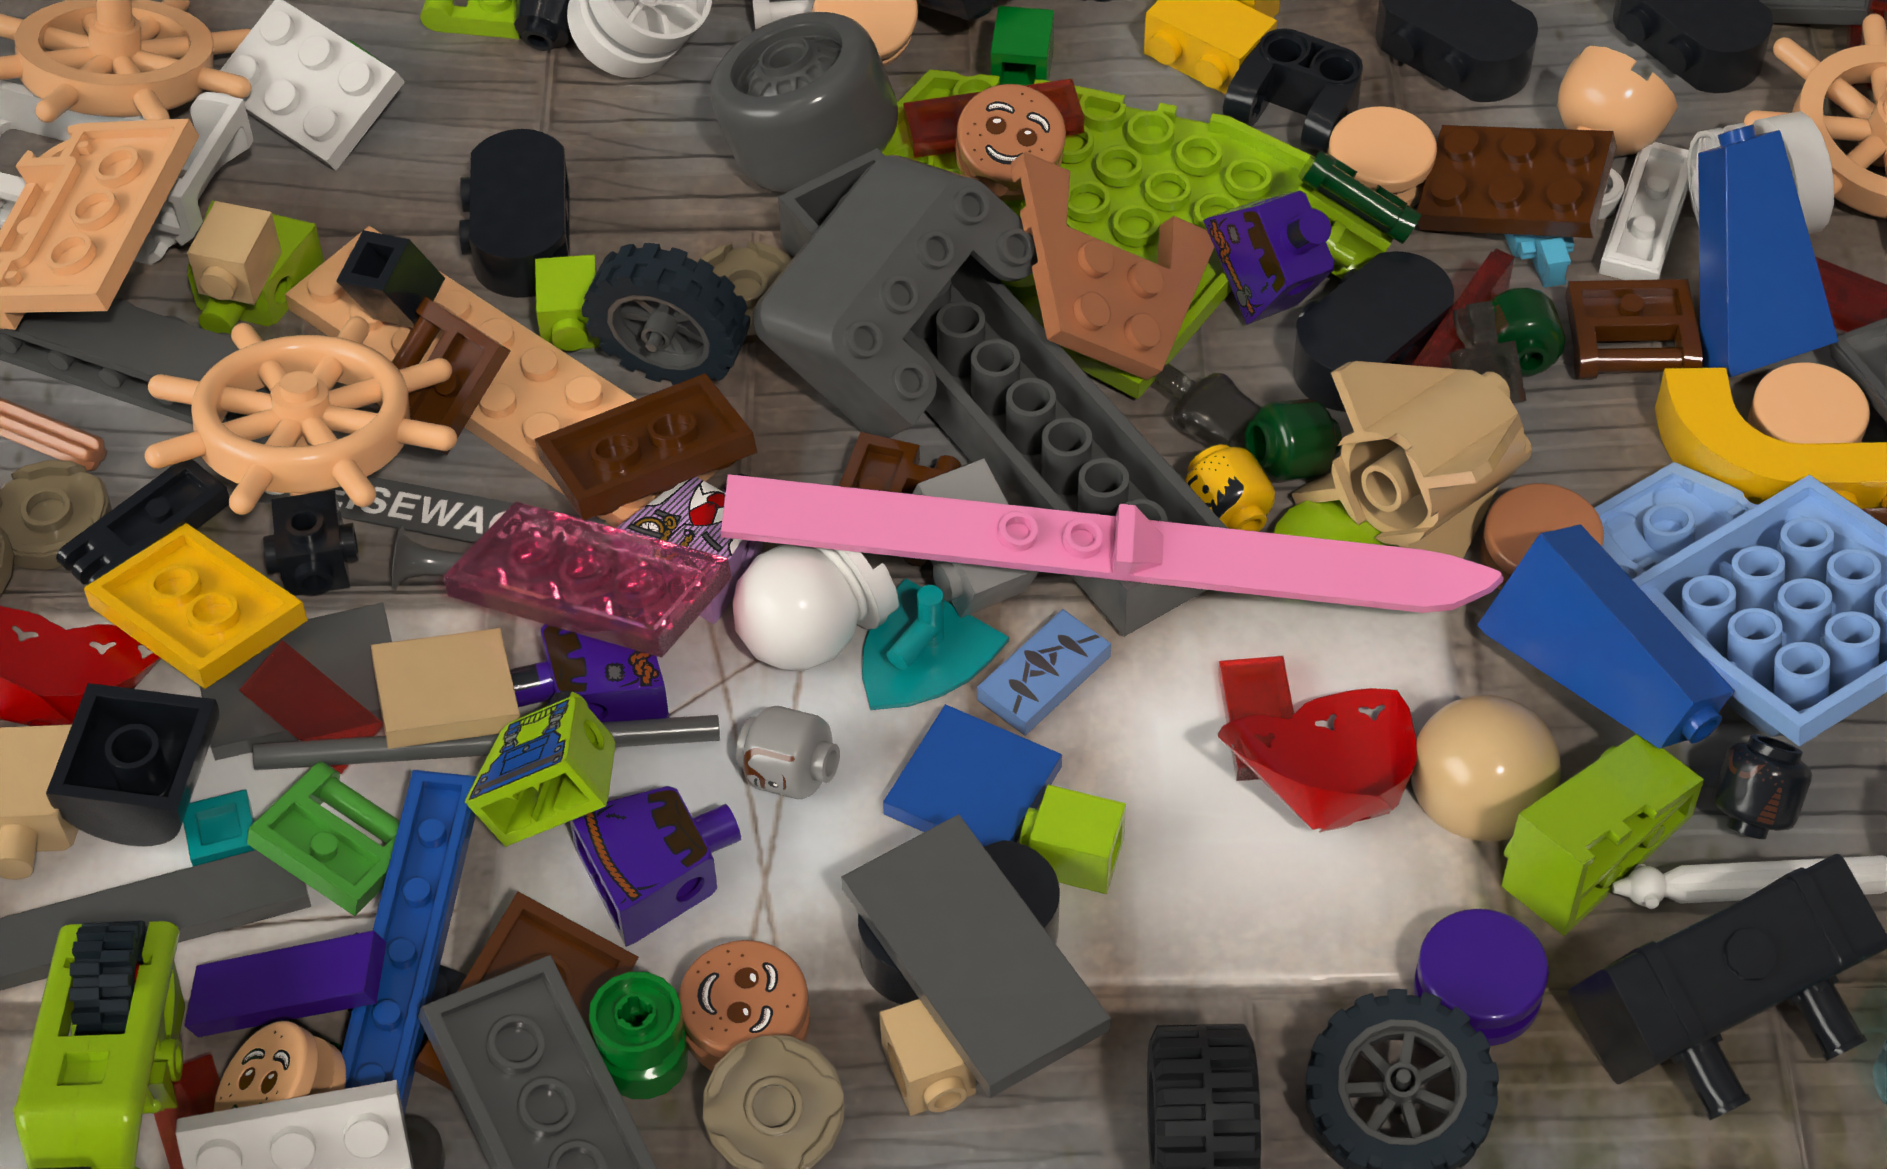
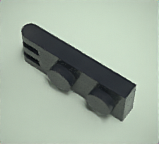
[56,459,230,585]

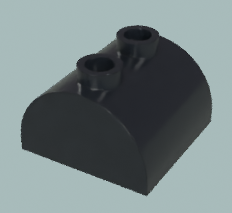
[46,683,219,847]

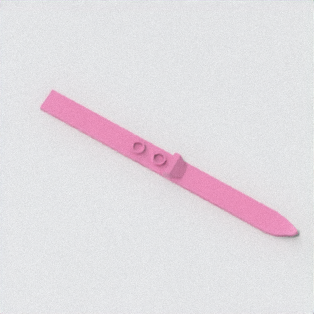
[721,474,1504,613]

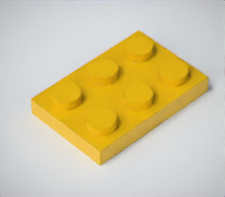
[84,523,308,689]

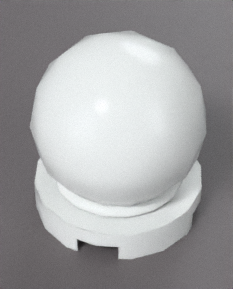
[733,544,899,672]

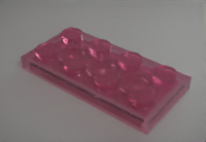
[443,501,732,657]

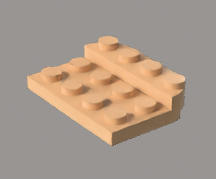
[0,119,199,330]

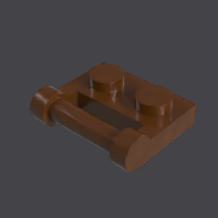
[1565,279,1702,379]
[369,296,511,455]

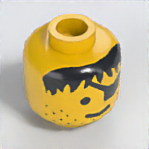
[1184,444,1276,532]

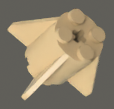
[1292,361,1532,559]

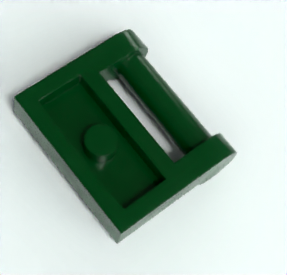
[1298,150,1422,244]

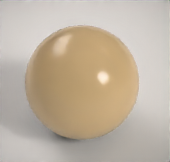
[1411,695,1561,841]

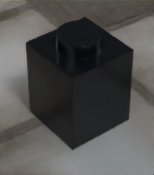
[336,230,445,328]

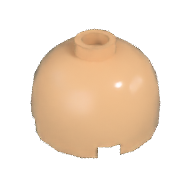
[1557,46,1678,157]

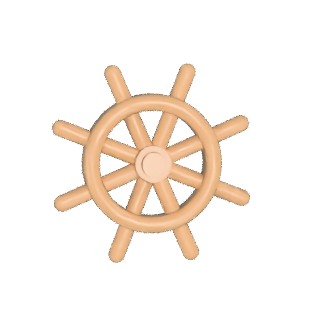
[0,0,252,123]
[1744,14,1887,219]
[145,317,457,515]

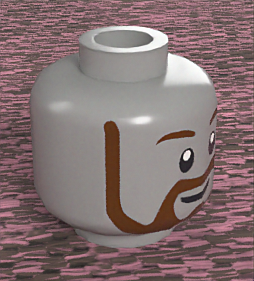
[736,706,840,799]

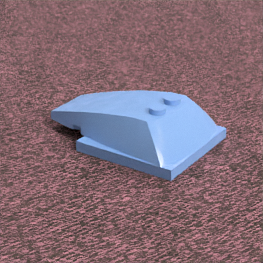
[1594,462,1887,747]

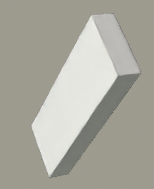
[1599,142,1689,280]

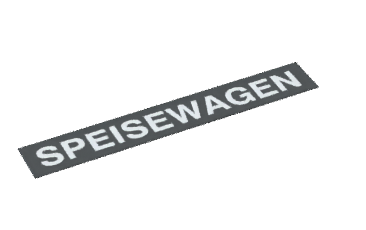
[258,476,606,564]

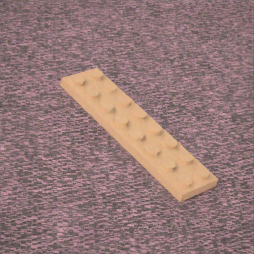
[285,226,718,529]

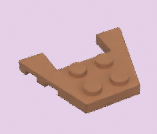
[1011,152,1214,380]

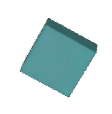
[183,789,255,867]

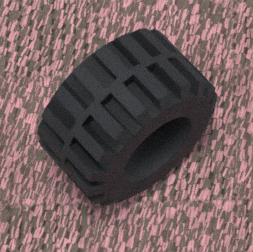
[1147,1024,1261,1169]

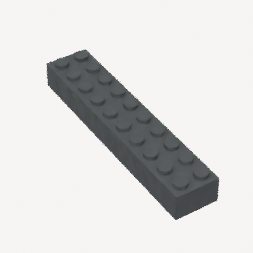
[778,148,1227,637]

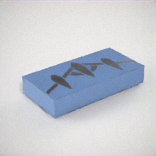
[977,609,1111,736]

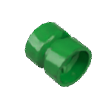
[589,972,688,1099]

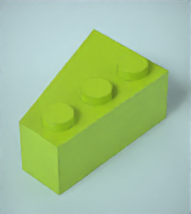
[1501,734,1704,936]

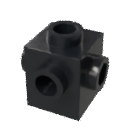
[263,490,359,596]

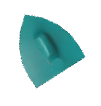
[862,578,1009,710]

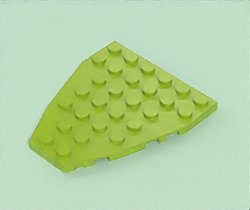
[882,69,1314,399]

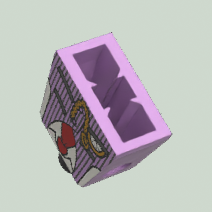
[614,473,763,624]

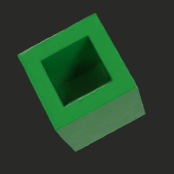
[991,6,1054,89]

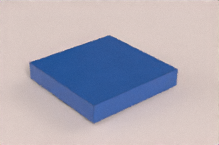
[883,704,1062,847]

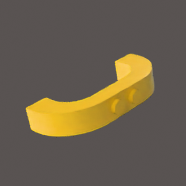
[1655,368,1887,509]

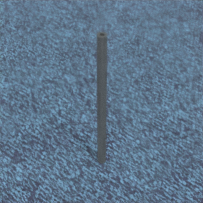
[253,715,720,770]

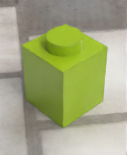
[535,254,601,351]
[1020,784,1126,894]

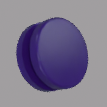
[1414,909,1549,1046]

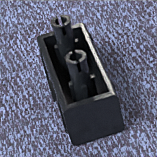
[1568,854,1887,1121]

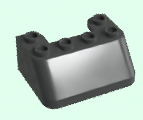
[753,155,1038,438]

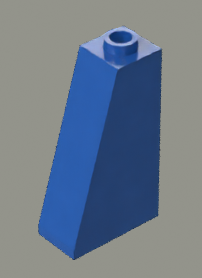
[1698,124,1839,377]
[1477,524,1735,749]

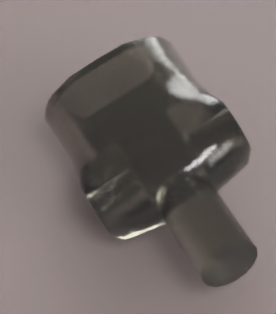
[1155,364,1261,449]

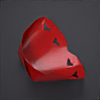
[0,606,162,726]
[1218,688,1417,833]

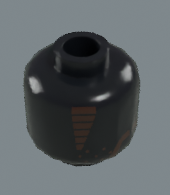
[1712,734,1812,839]

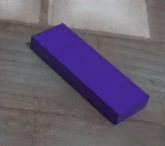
[184,930,387,1037]

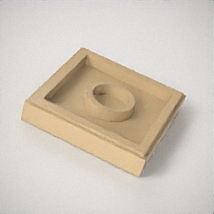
[371,628,520,749]

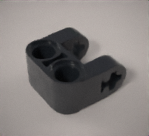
[1223,28,1363,154]

